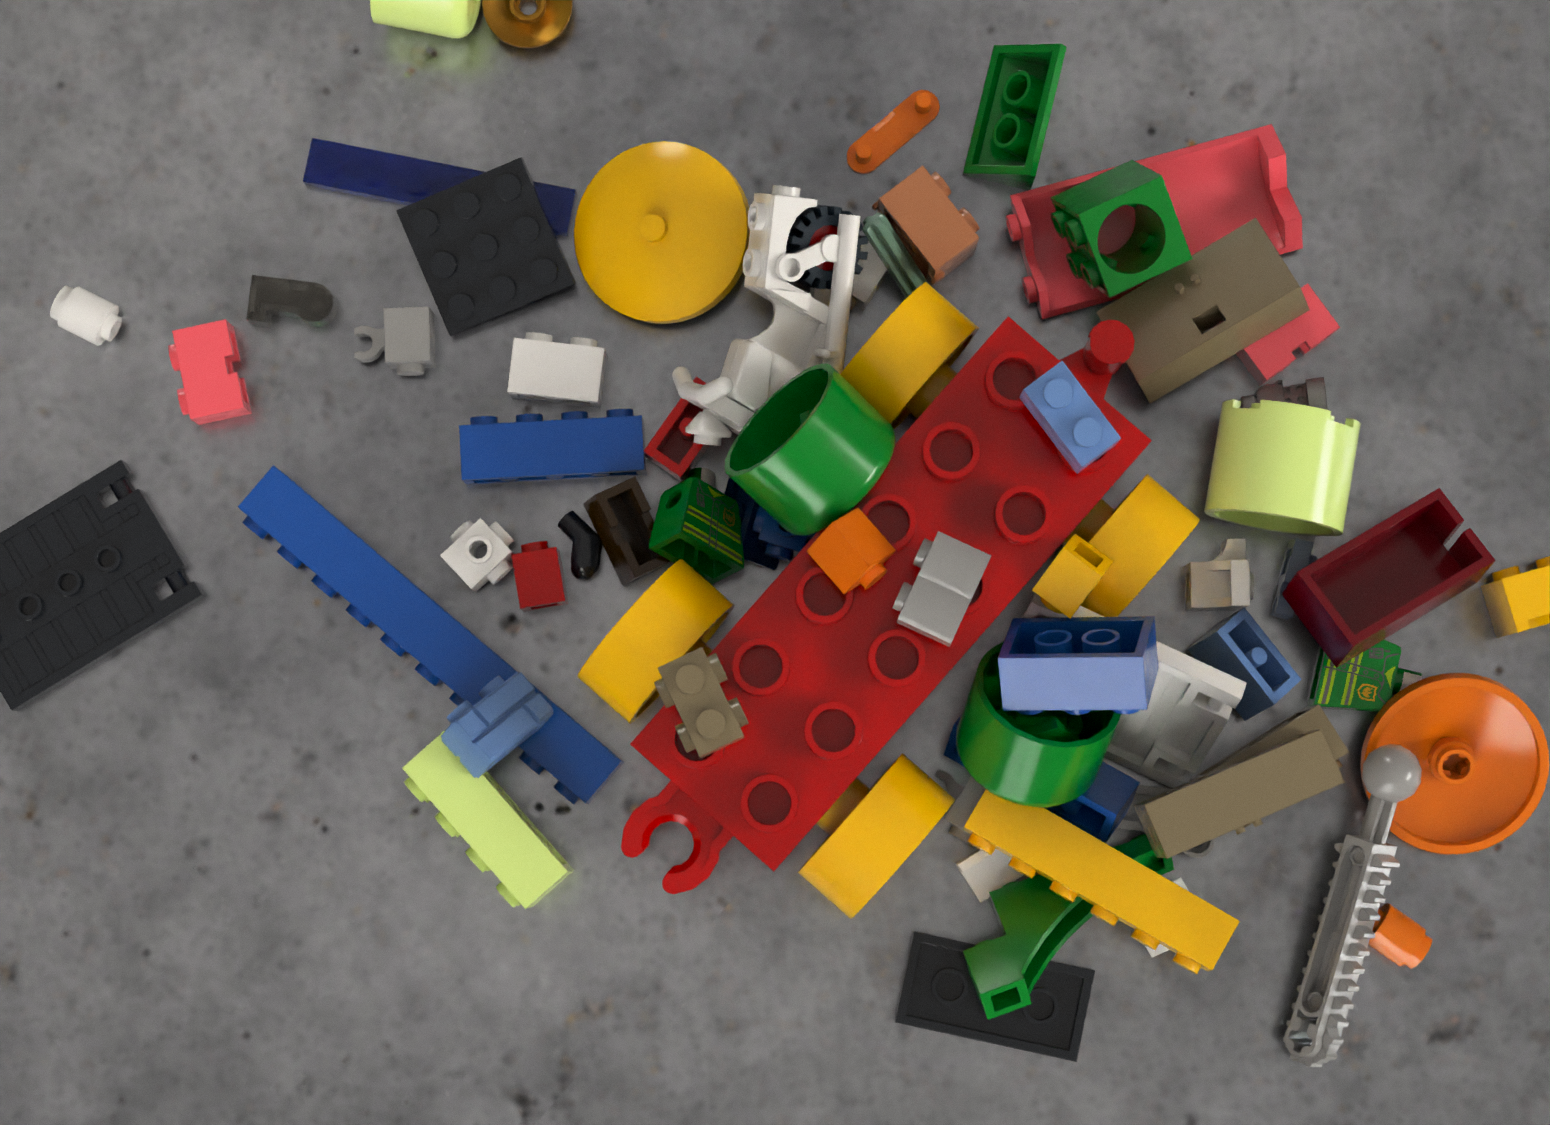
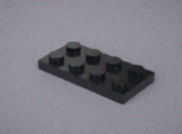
[895,931,1095,1062]

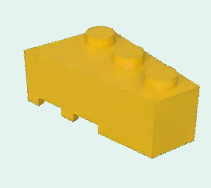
[1480,556,1550,638]

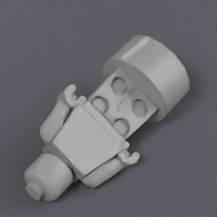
[1240,377,1328,410]

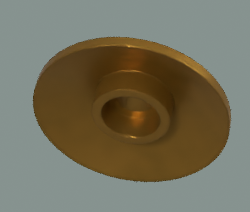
[482,0,572,48]

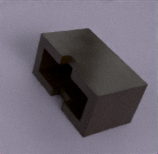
[583,476,671,586]

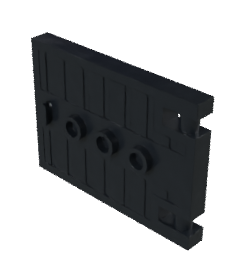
[0,460,206,711]

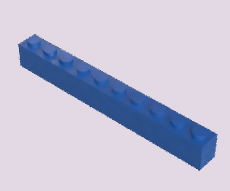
[238,465,624,804]

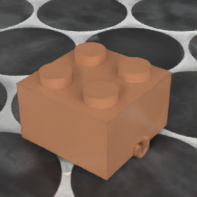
[872,166,980,286]

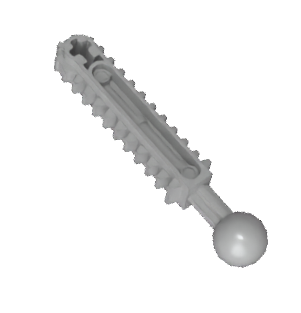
[1283,744,1422,1067]

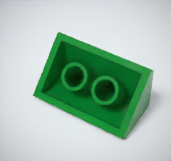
[963,44,1067,190]

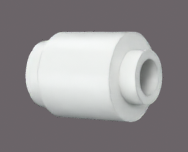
[50,285,122,346]

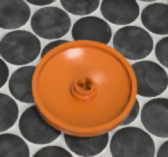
[1360,673,1549,854]

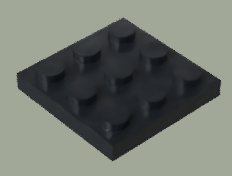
[396,157,576,336]

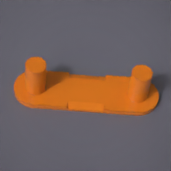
[847,90,940,174]

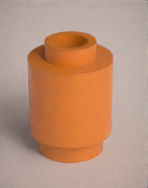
[1368,903,1432,969]

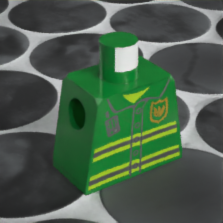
[649,467,744,585]
[1306,640,1422,712]

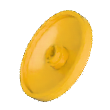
[574,141,750,324]

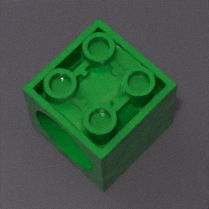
[1050,160,1192,298]

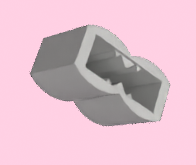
[892,531,992,647]

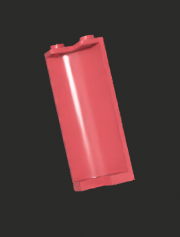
[1005,124,1303,319]

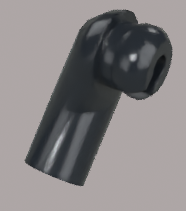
[558,511,602,580]

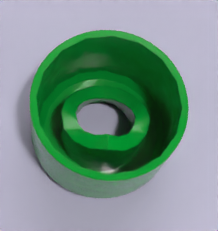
[724,363,896,536]
[956,642,1121,808]

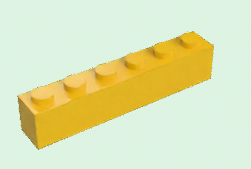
[963,789,1240,974]

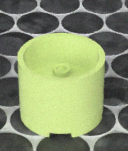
[1204,399,1361,536]

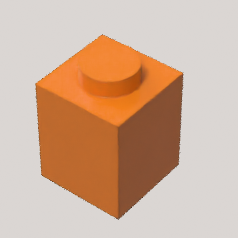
[807,508,896,594]

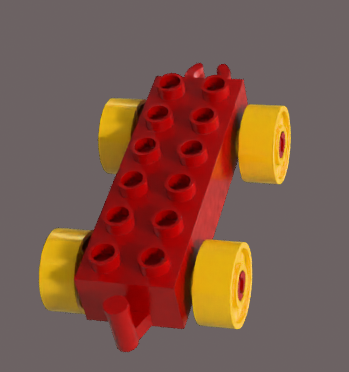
[577,282,1200,919]

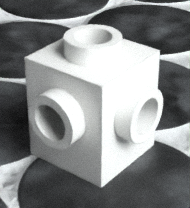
[440,518,514,592]

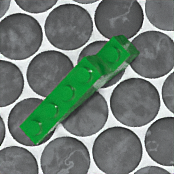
[963,834,1174,1020]

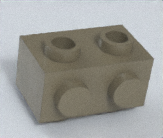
[654,647,749,758]

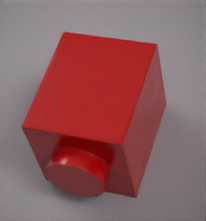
[511,541,569,612]

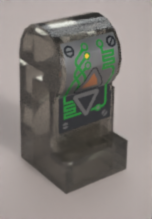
[246,275,338,328]

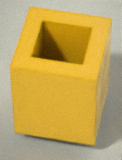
[1032,533,1113,619]

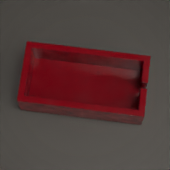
[1282,488,1496,668]

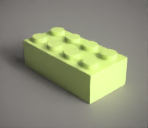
[402,731,574,909]

